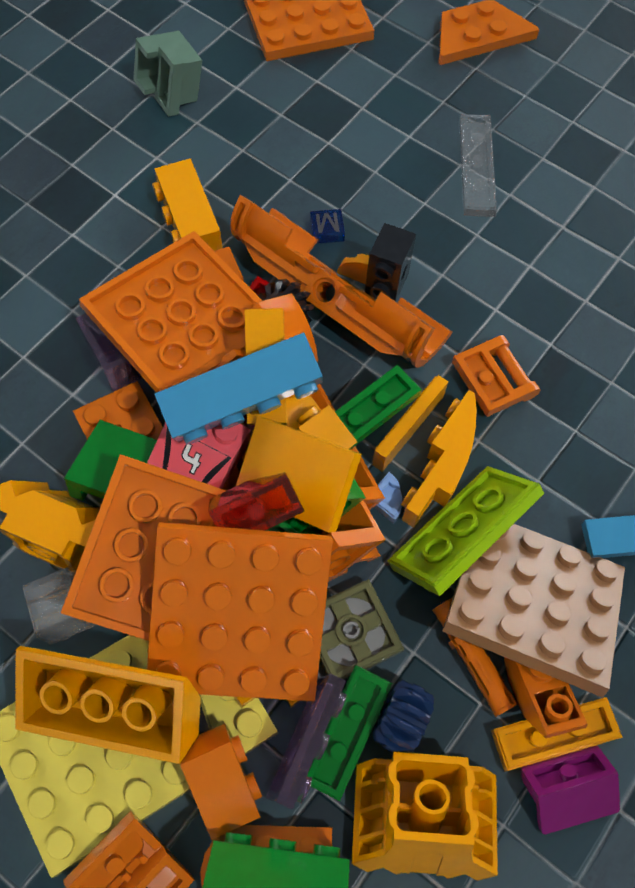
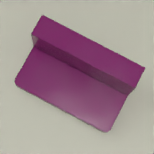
[521,745,620,835]

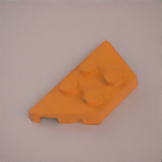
[438,0,540,65]

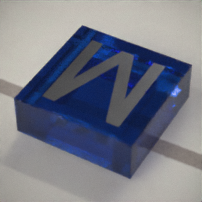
[310,209,345,243]

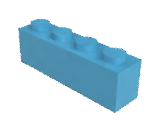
[154,332,323,445]

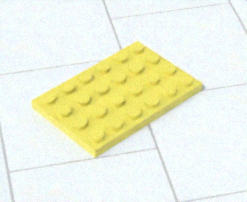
[0,635,278,878]

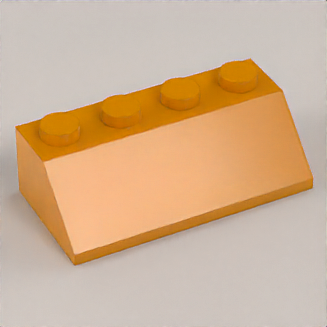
[15,646,201,764]

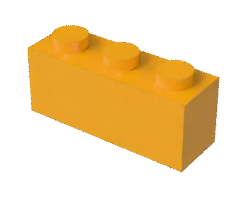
[152,158,223,251]

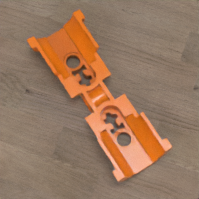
[230,195,453,368]

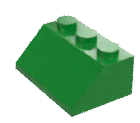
[202,832,350,888]

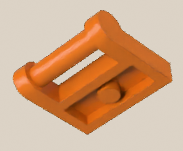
[452,335,541,417]

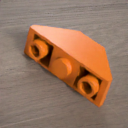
[504,657,588,738]

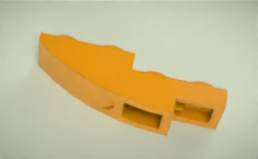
[401,390,477,528]

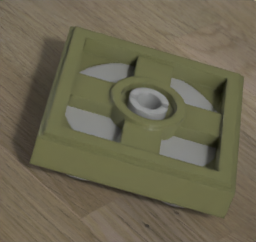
[320,579,405,686]

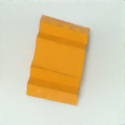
[0,480,100,574]
[352,752,498,881]

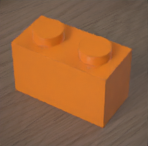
[180,723,262,841]

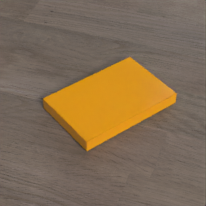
[234,416,362,533]

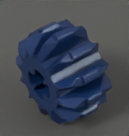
[373,680,434,753]

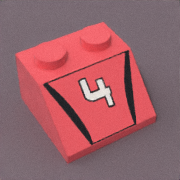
[147,422,251,489]

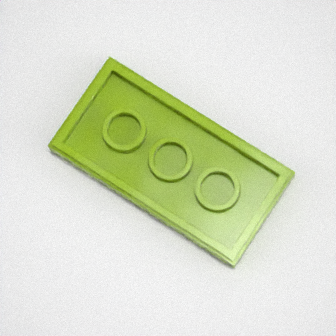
[387,466,544,596]

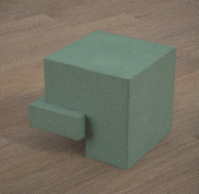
[133,31,202,117]

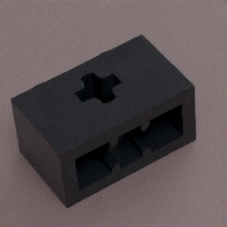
[365,223,416,301]

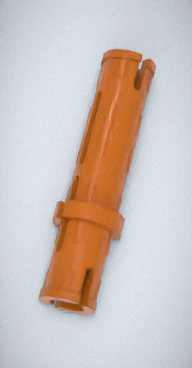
[432,598,518,717]

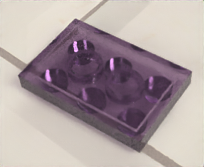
[266,673,347,810]

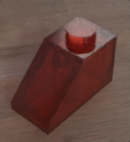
[208,472,304,530]

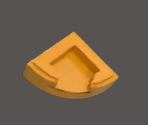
[337,254,369,284]

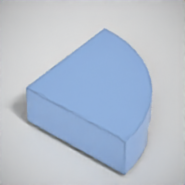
[374,472,402,524]

